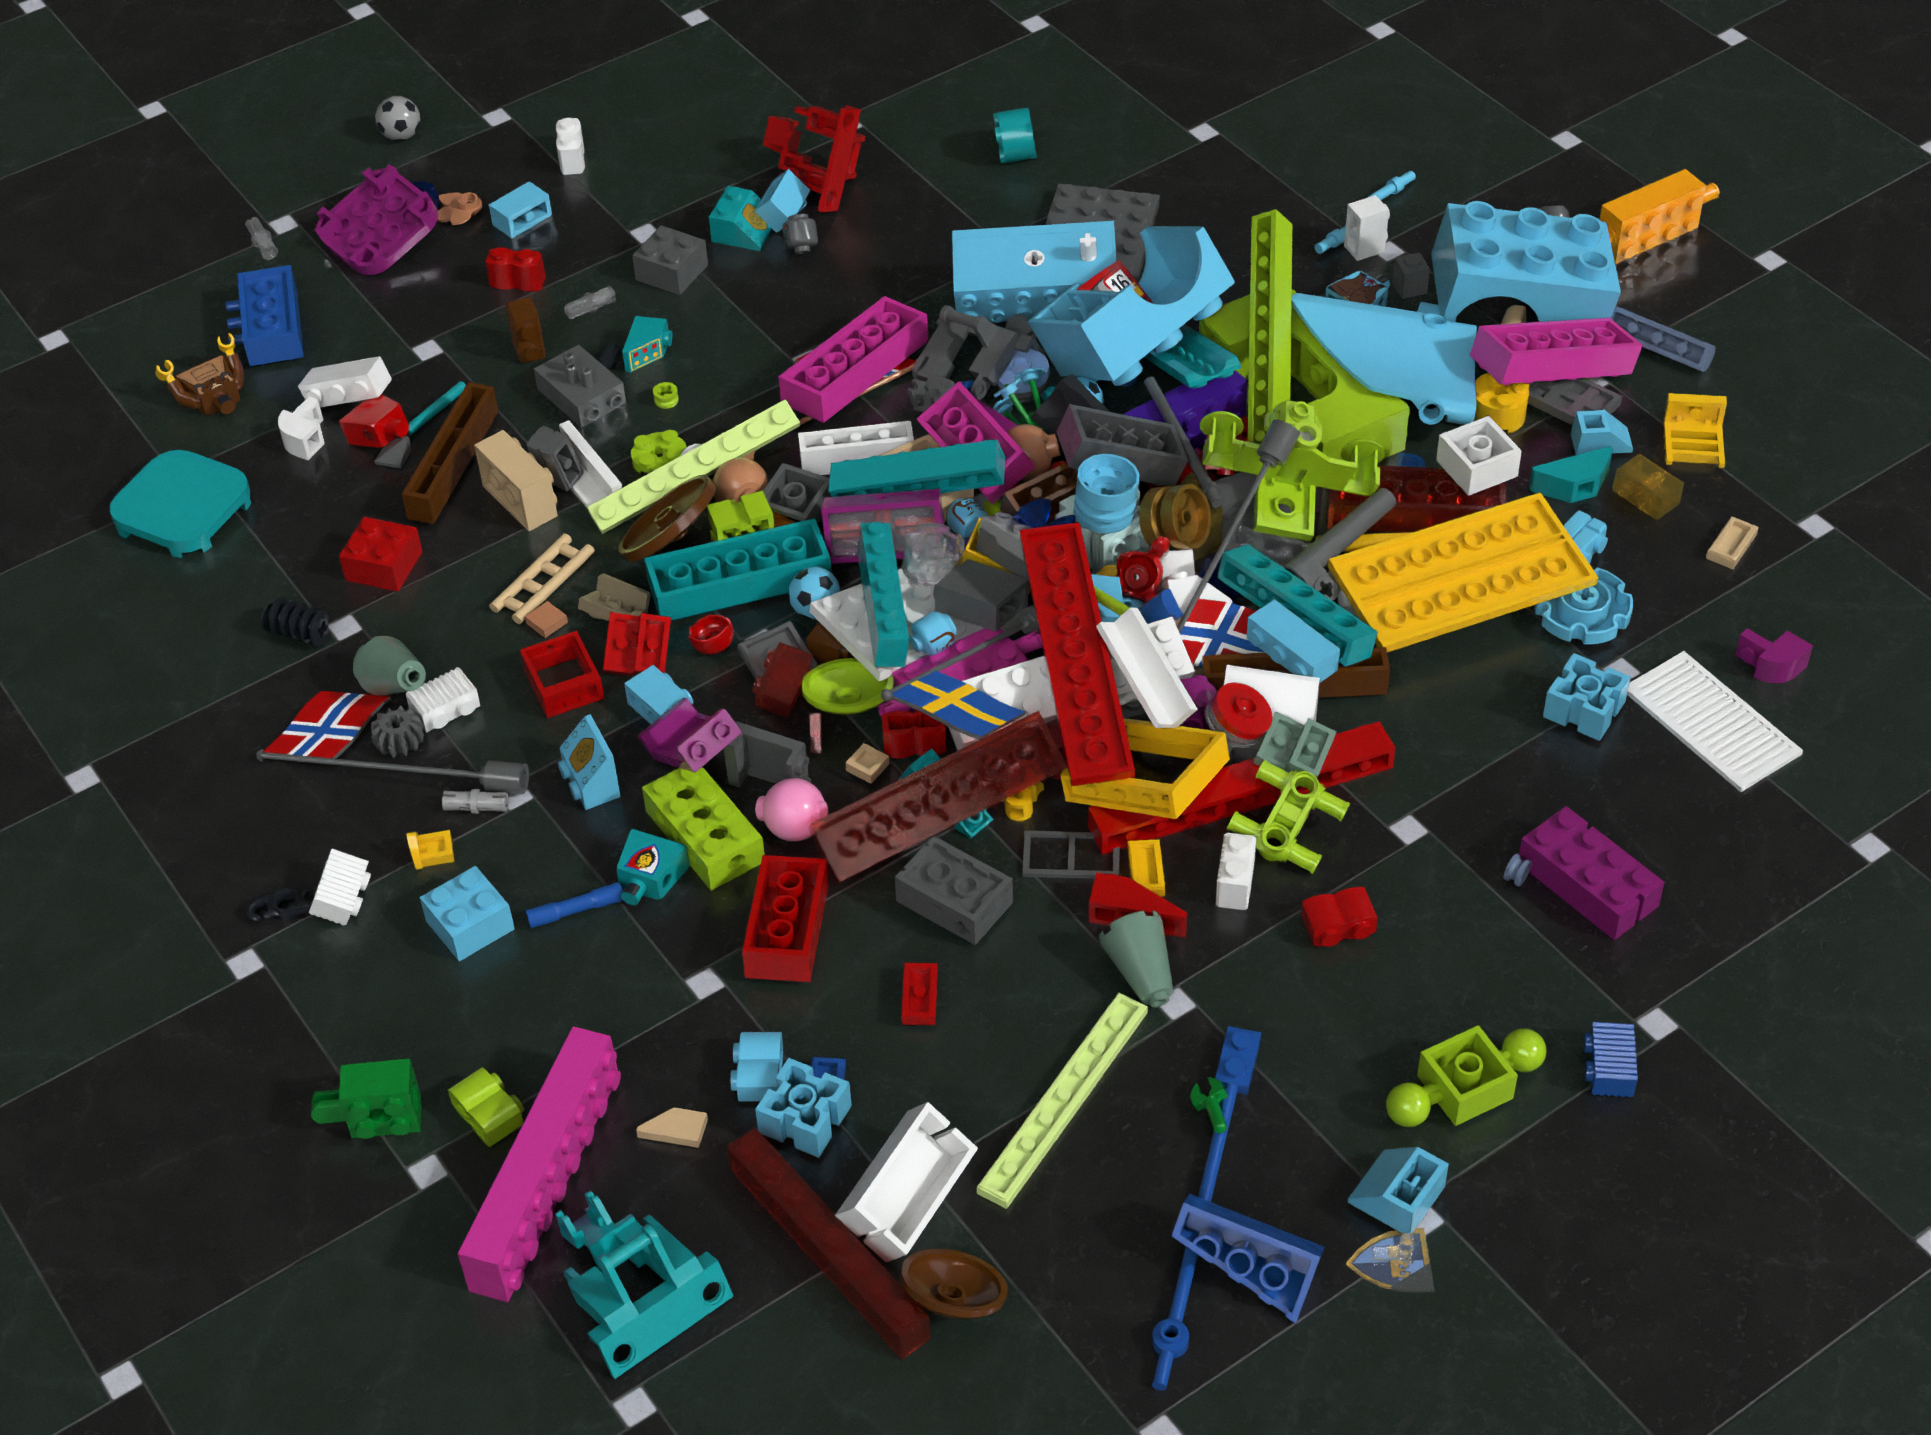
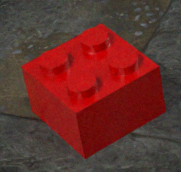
[339,516,422,592]

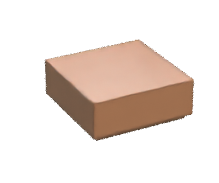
[525,601,568,638]

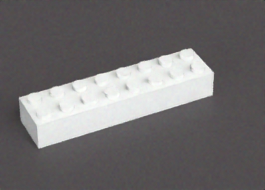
[949,617,1195,756]

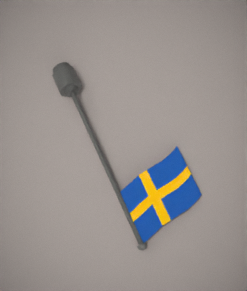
[881,604,1039,740]

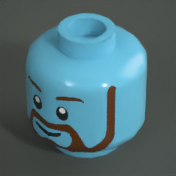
[947,498,989,538]
[909,611,957,656]

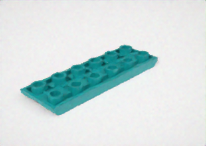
[1144,324,1241,389]

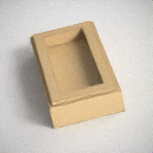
[1706,516,1759,569]

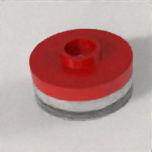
[1205,682,1273,748]

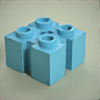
[1543,653,1631,741]
[755,1058,852,1158]

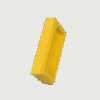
[1127,839,1165,897]

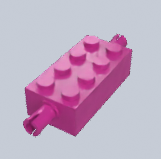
[878,628,1042,718]

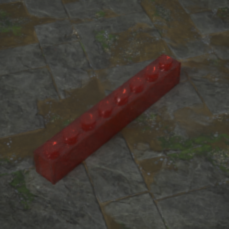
[727,1128,931,1360]

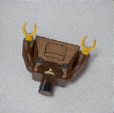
[156,333,245,415]

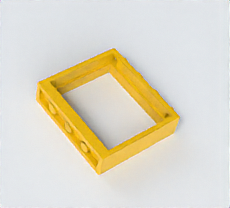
[1060,718,1230,819]

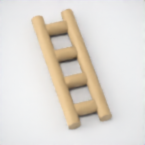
[489,533,595,624]

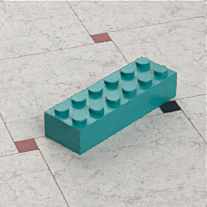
[644,518,832,621]

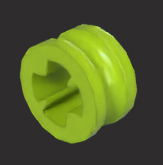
[653,382,679,409]

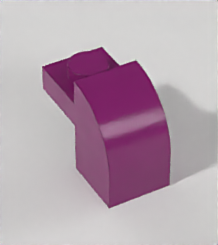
[1735,628,1813,683]

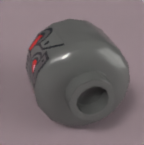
[782,214,818,254]

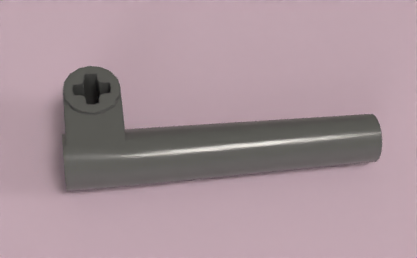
[1283,488,1396,601]

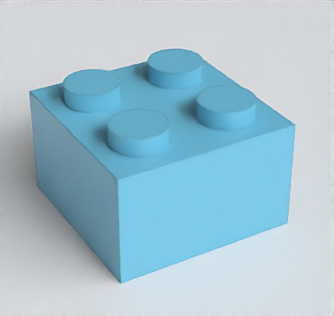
[419,866,515,961]

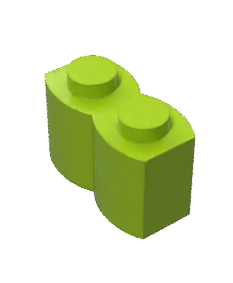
[448,1068,524,1147]

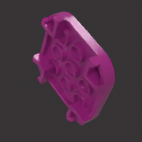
[314,164,438,275]

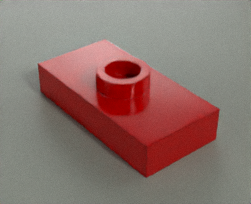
[901,963,938,1025]

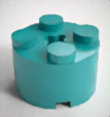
[993,107,1037,164]

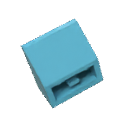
[1348,1147,1449,1237]

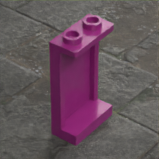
[637,697,742,773]

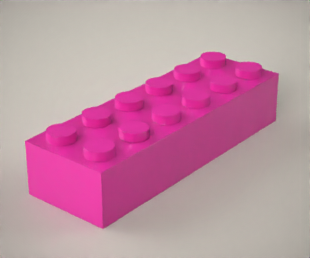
[778,296,929,423]
[1469,318,1643,385]

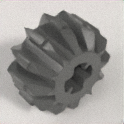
[371,706,424,758]

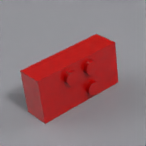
[742,855,829,982]

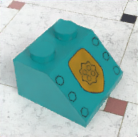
[709,186,773,251]

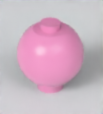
[755,778,828,842]

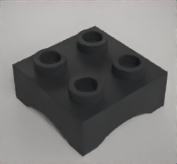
[1030,374,1110,447]

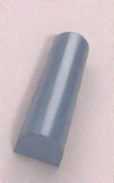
[1611,306,1716,372]

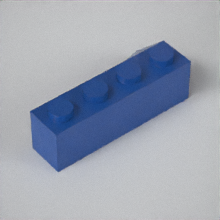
[1172,1194,1324,1323]

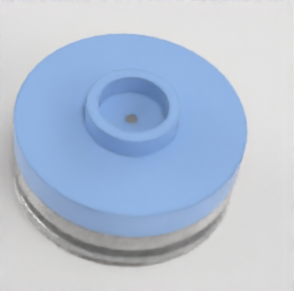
[996,349,1051,403]

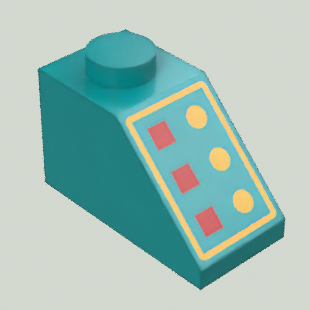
[622,316,673,373]

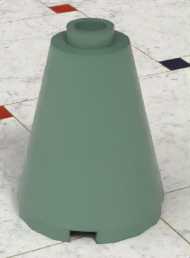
[353,636,426,696]
[1099,911,1174,1007]

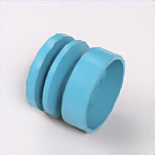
[1073,454,1140,534]

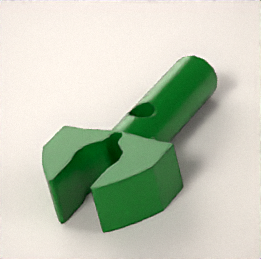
[1190,1077,1228,1134]

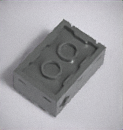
[895,836,1013,945]

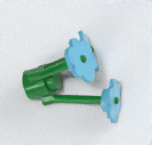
[993,367,1047,433]

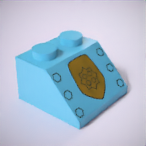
[558,714,621,810]

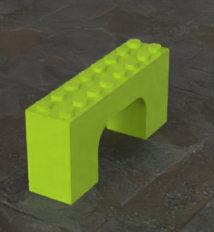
[1199,290,1410,460]

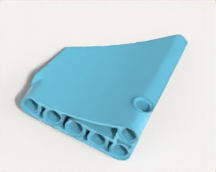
[1291,293,1477,425]

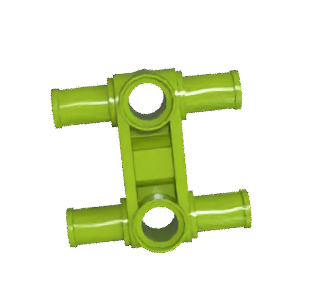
[1227,760,1350,874]

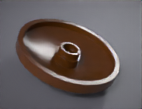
[618,475,716,562]

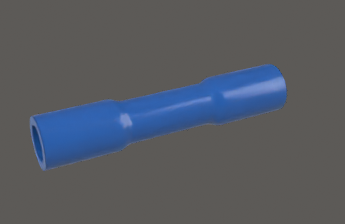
[525,882,624,929]

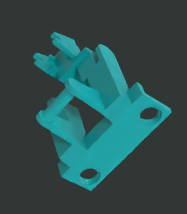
[555,1190,734,1379]

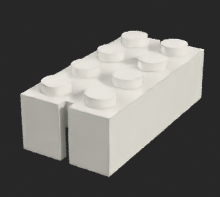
[835,1102,978,1262]

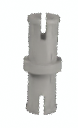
[442,789,509,814]

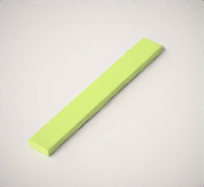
[977,992,1148,1209]

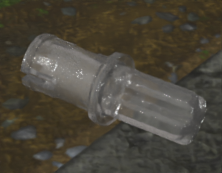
[245,217,278,260]
[564,286,616,319]

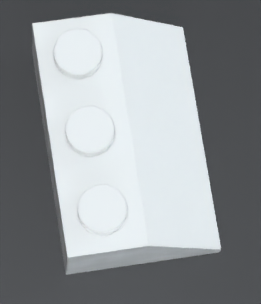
[1224,665,1320,725]

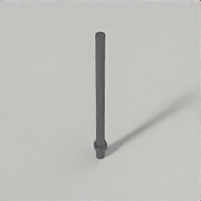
[1144,377,1223,508]

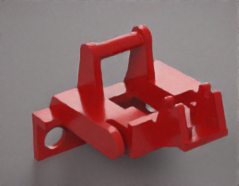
[763,105,866,212]

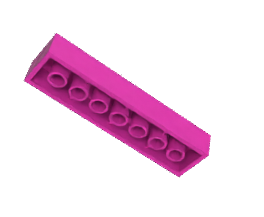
[458,1026,621,1303]

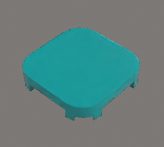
[110,450,251,558]

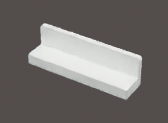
[559,420,622,508]
[1096,607,1198,728]

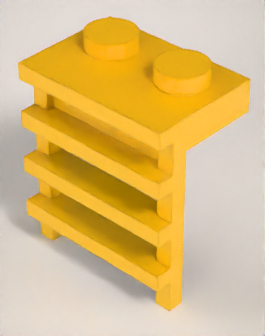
[1663,393,1727,468]

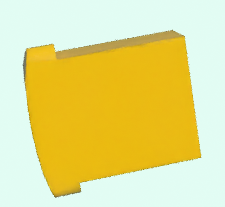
[406,830,455,870]

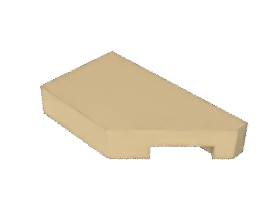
[636,1107,708,1148]

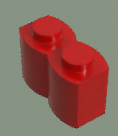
[485,247,546,292]
[882,710,947,759]
[1301,887,1377,947]

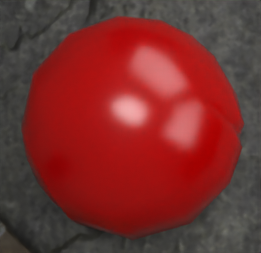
[688,615,734,655]

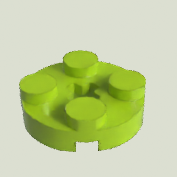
[631,430,687,474]

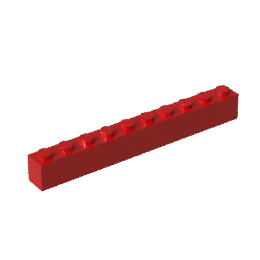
[1088,721,1396,855]

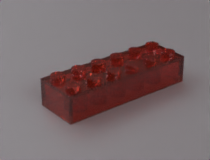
[1327,465,1506,532]

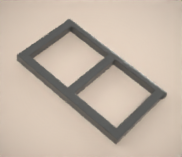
[1022,830,1120,879]

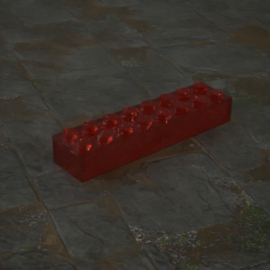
[808,711,1067,885]

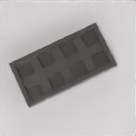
[1528,378,1622,426]

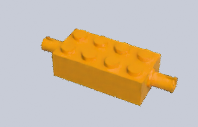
[1600,169,1720,264]

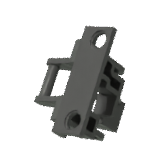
[908,305,1046,413]

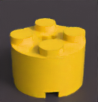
[1473,372,1529,433]

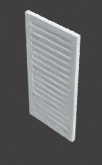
[1627,651,1803,792]

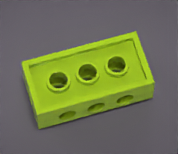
[642,767,765,891]

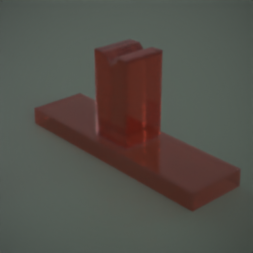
[809,713,821,753]

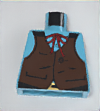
[1325,271,1390,307]

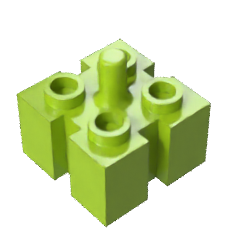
[707,490,774,542]

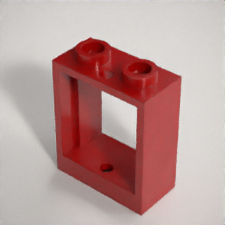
[520,630,605,718]

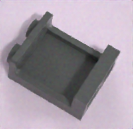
[724,721,811,788]

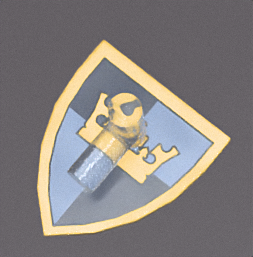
[1346,1228,1435,1293]

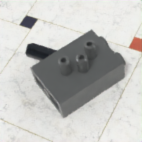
[534,342,626,428]

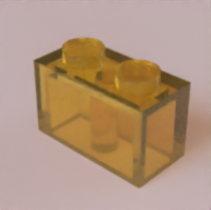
[1613,453,1684,520]

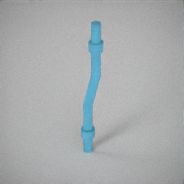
[1314,171,1416,254]

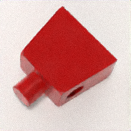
[339,394,409,448]

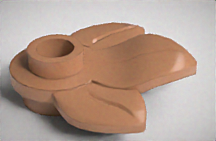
[437,192,482,225]

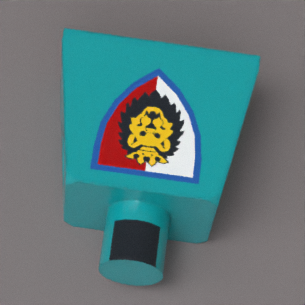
[616,829,690,905]

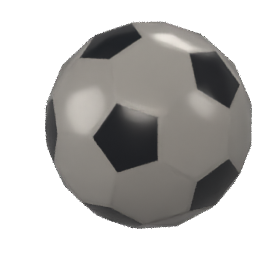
[375,96,420,141]

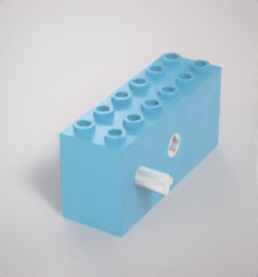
[952,221,1116,323]

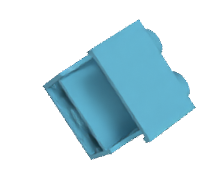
[1431,201,1621,322]
[1027,226,1235,386]

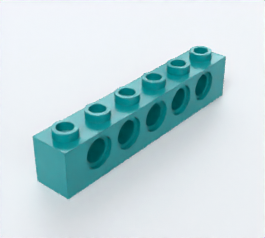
[1217,544,1378,667]

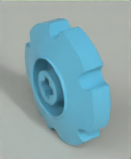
[1534,568,1633,644]

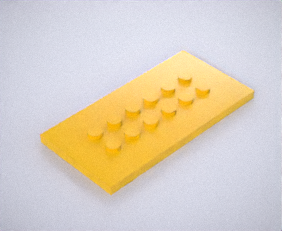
[1328,492,1599,652]

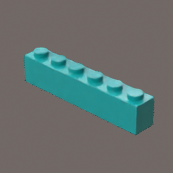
[828,439,1005,497]
[857,522,909,667]

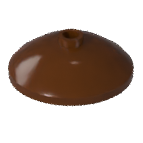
[900,1249,1008,1320]

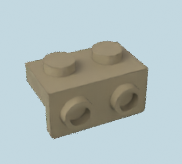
[578,573,650,621]

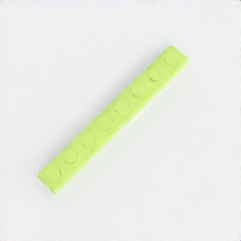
[587,399,800,534]

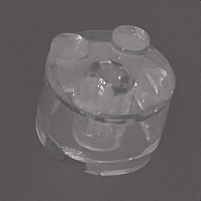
[902,523,965,588]

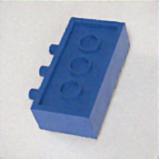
[226,265,304,366]

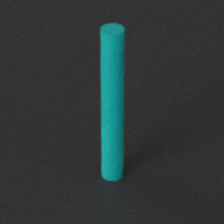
[407,381,466,436]

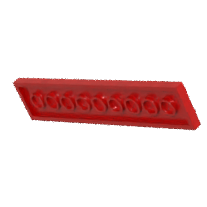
[1020,522,1135,786]

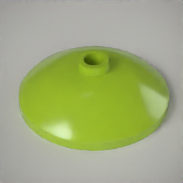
[802,658,894,715]

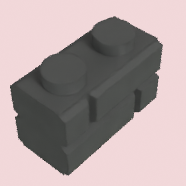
[527,426,583,491]

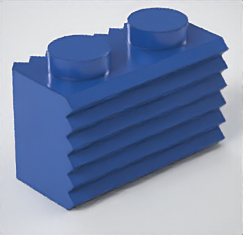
[1583,1021,1638,1098]

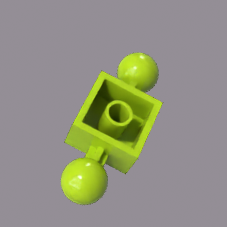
[1386,1025,1546,1127]

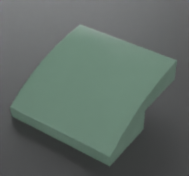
[1252,712,1336,777]

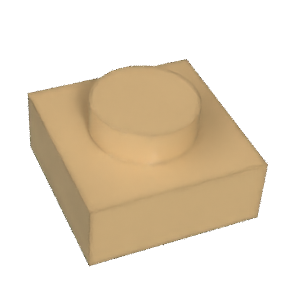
[845,743,889,783]

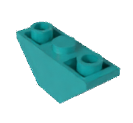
[1529,446,1613,503]

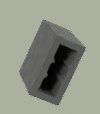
[933,559,1028,632]

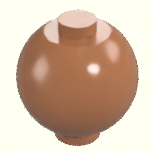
[1006,424,1061,481]
[712,458,769,503]

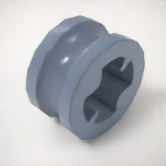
[1503,854,1532,886]

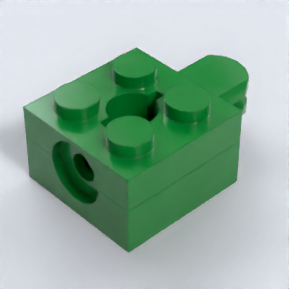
[311,1059,422,1139]

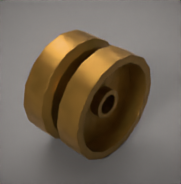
[1139,484,1212,551]

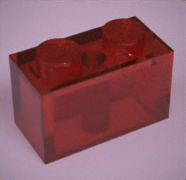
[752,642,813,719]

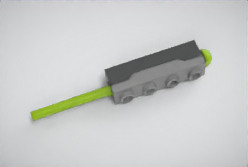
[976,512,1130,616]

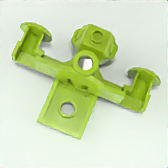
[1199,400,1385,542]

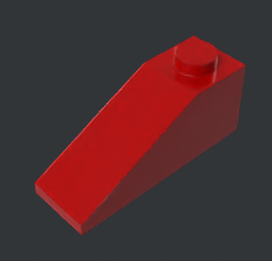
[1089,872,1187,938]

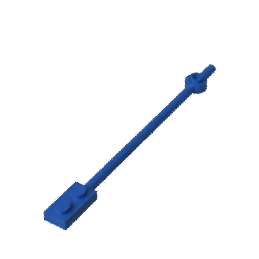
[1152,1026,1261,1391]

